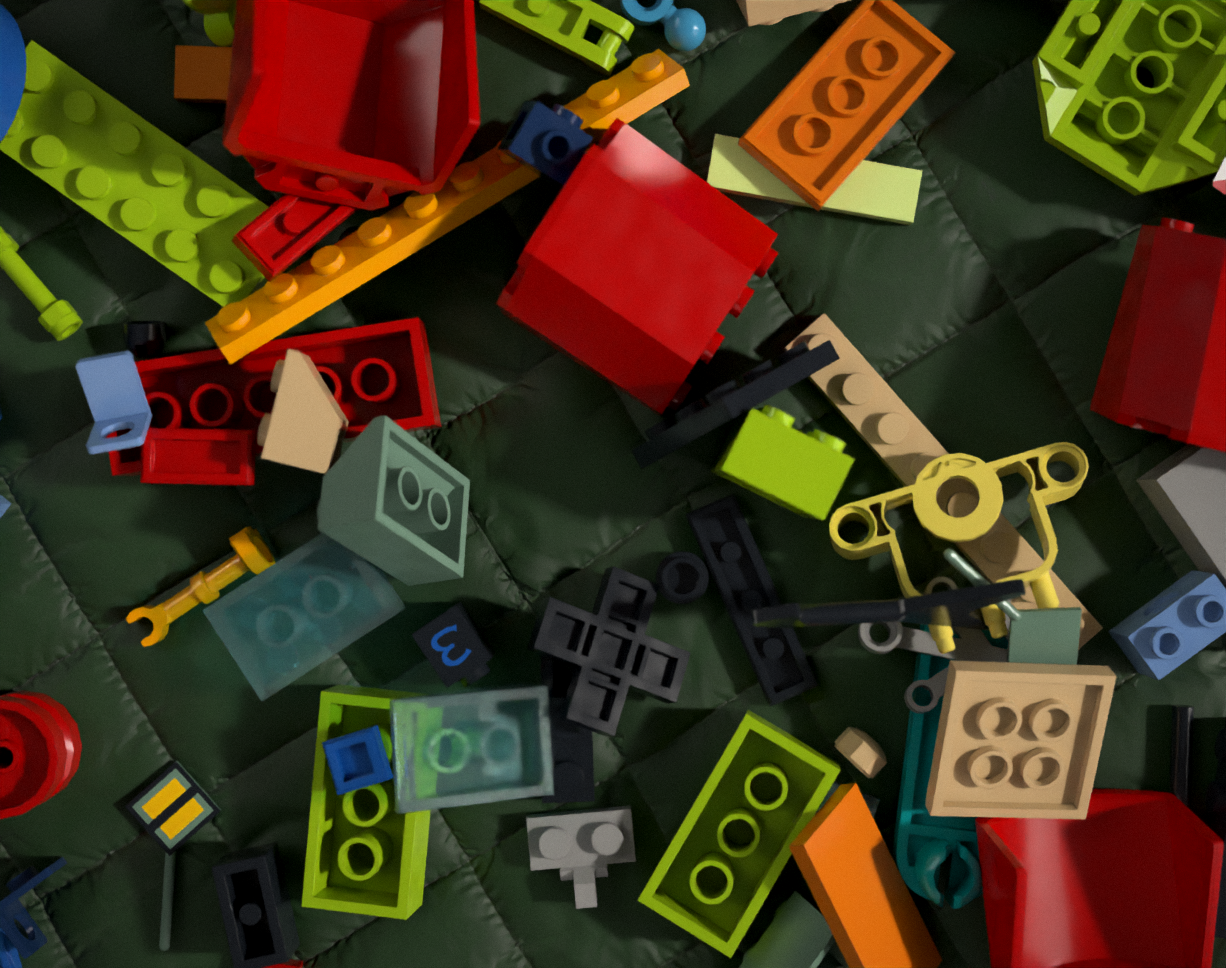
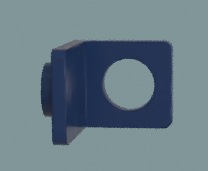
[0,857,67,959]

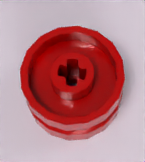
[0,690,82,819]

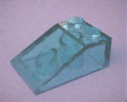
[389,684,554,814]

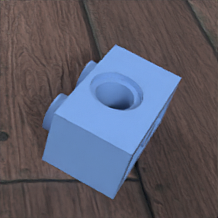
[1108,570,1226,680]

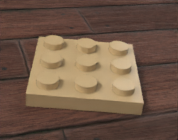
[925,660,1116,819]

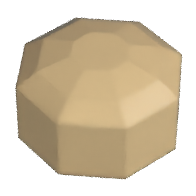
[834,727,887,779]

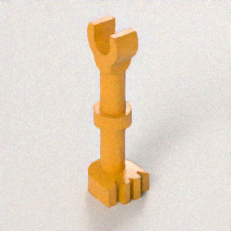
[126,526,276,647]

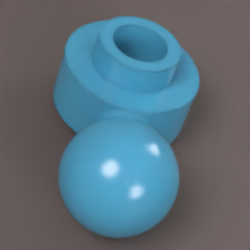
[620,0,706,51]

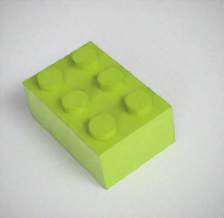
[711,404,854,521]

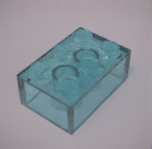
[202,532,406,701]

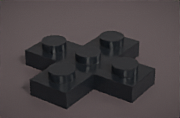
[527,566,690,737]

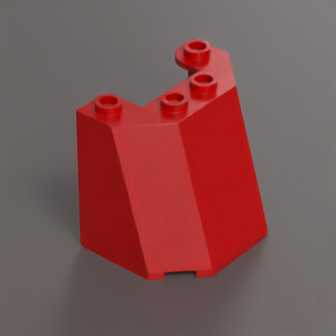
[223,0,480,211]
[496,118,779,416]
[1090,217,1226,452]

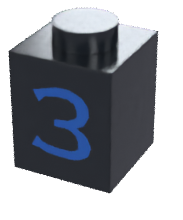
[412,601,495,688]

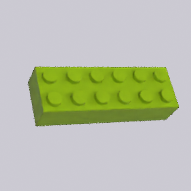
[0,40,284,307]

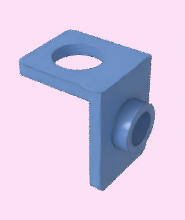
[76,351,152,454]

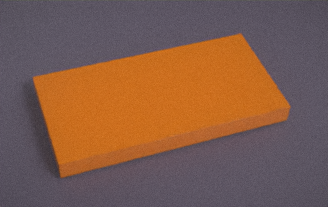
[738,0,956,212]
[789,783,942,968]

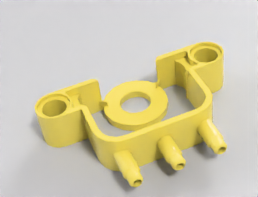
[829,442,1089,654]

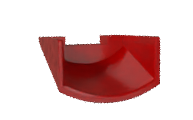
[975,789,1224,968]

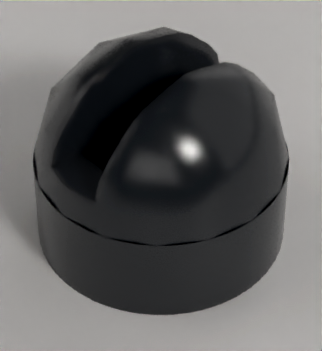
[123,320,167,358]

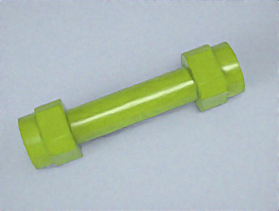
[0,226,83,341]

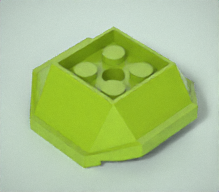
[1032,0,1226,196]

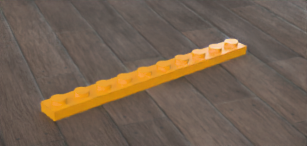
[204,49,690,365]

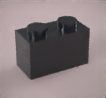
[212,842,300,968]

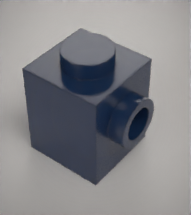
[497,101,593,186]

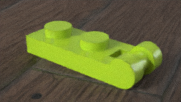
[479,0,635,75]

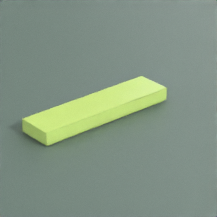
[706,134,922,225]

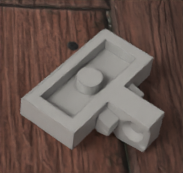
[526,805,636,909]

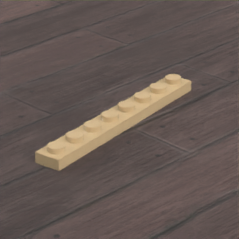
[783,313,1103,650]

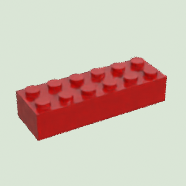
[106,317,441,476]

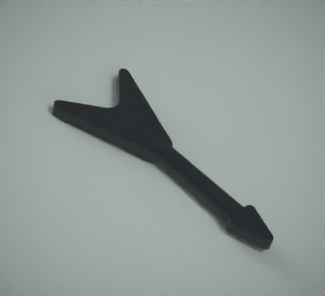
[751,579,1026,629]

